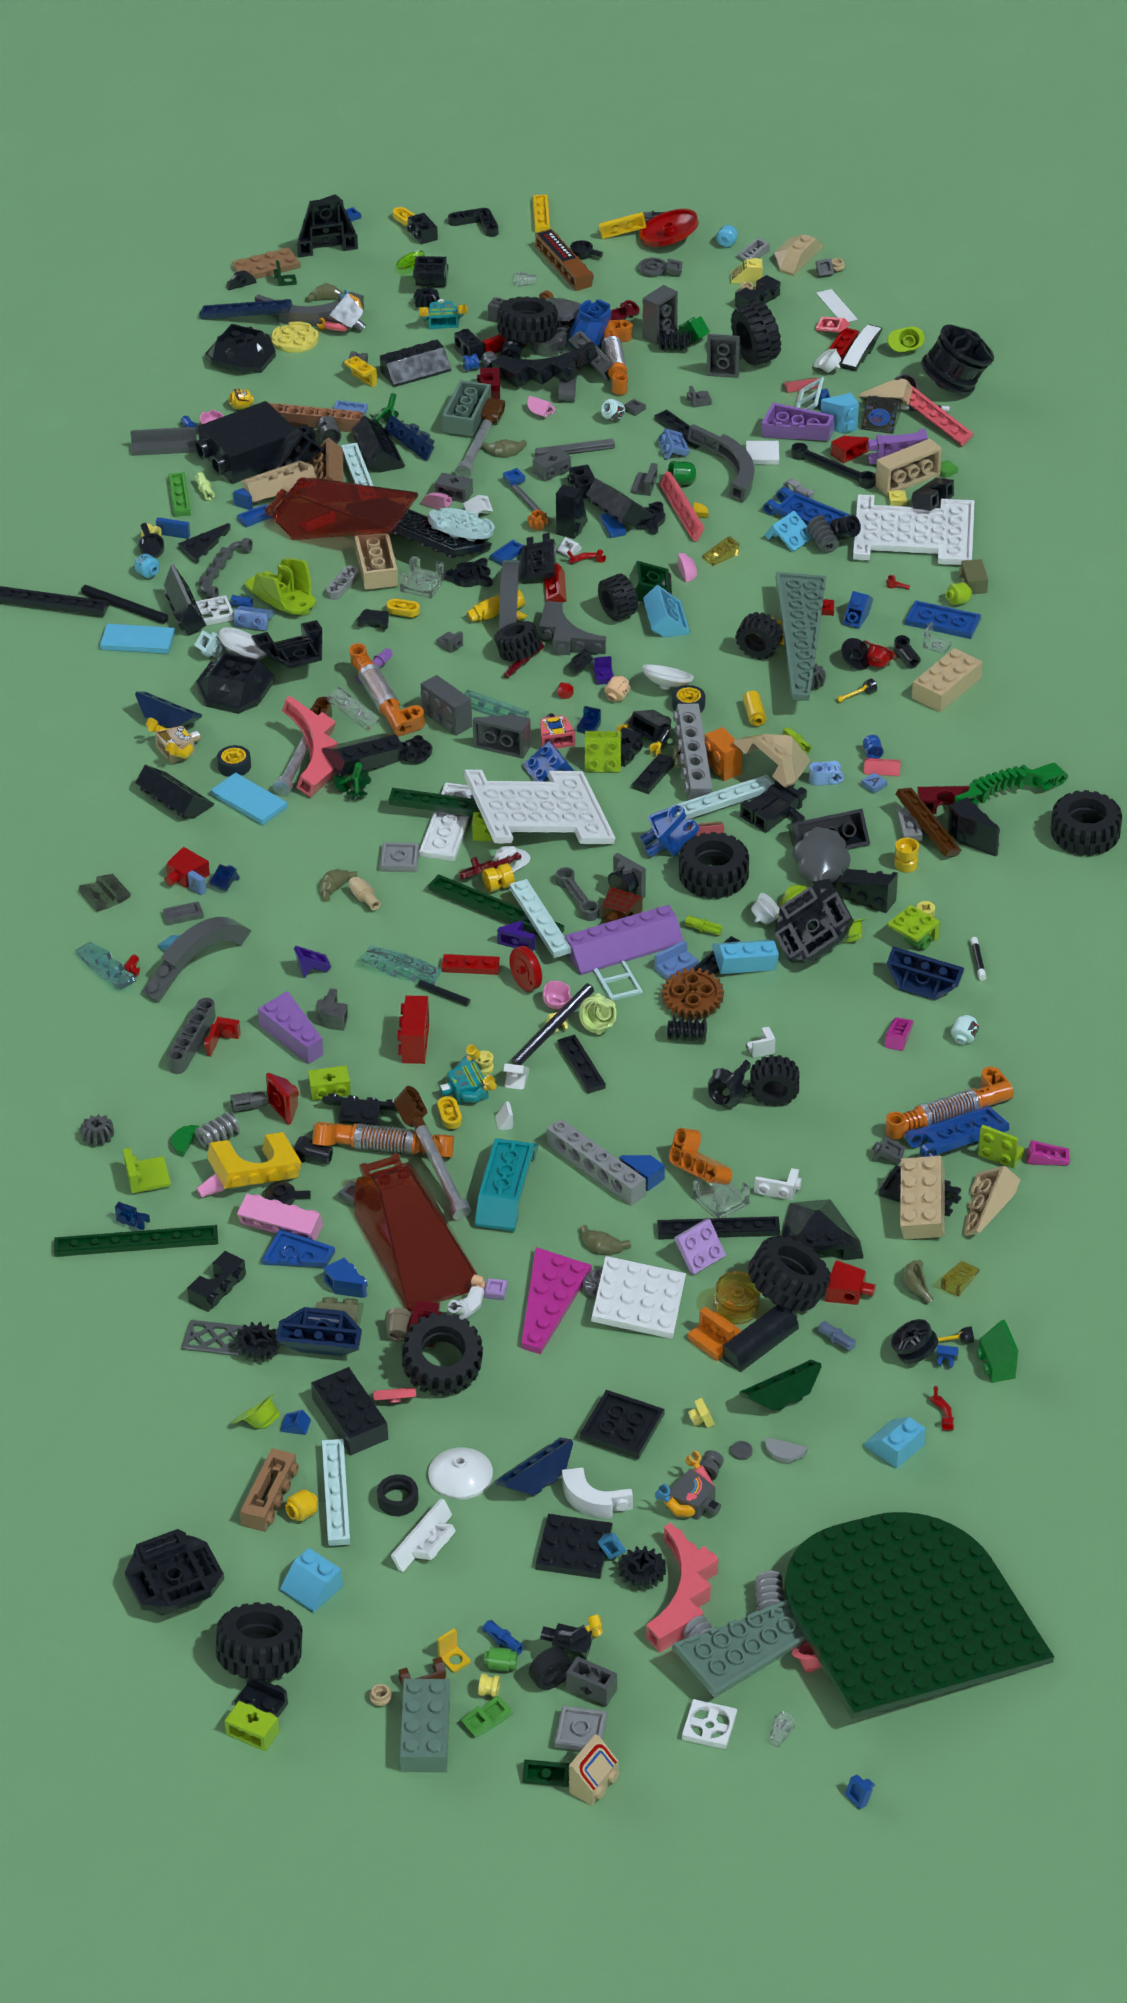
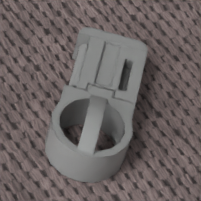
[783,478,814,500]

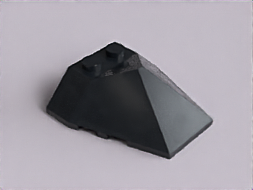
[297,197,358,258]
[251,620,323,668]
[782,1199,863,1260]

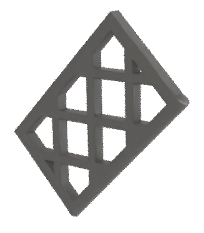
[182,1320,249,1356]

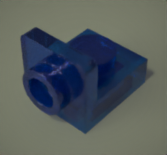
[577,706,601,734]
[209,864,240,892]

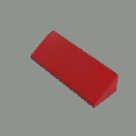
[544,563,567,602]

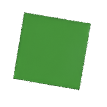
[940,460,958,478]

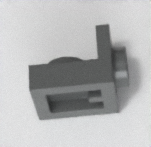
[687,386,712,408]
[436,631,463,653]
[872,1136,905,1165]

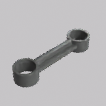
[556,867,599,921]

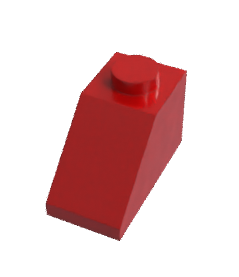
[831,436,869,464]

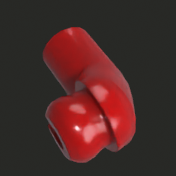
[124,954,140,977]

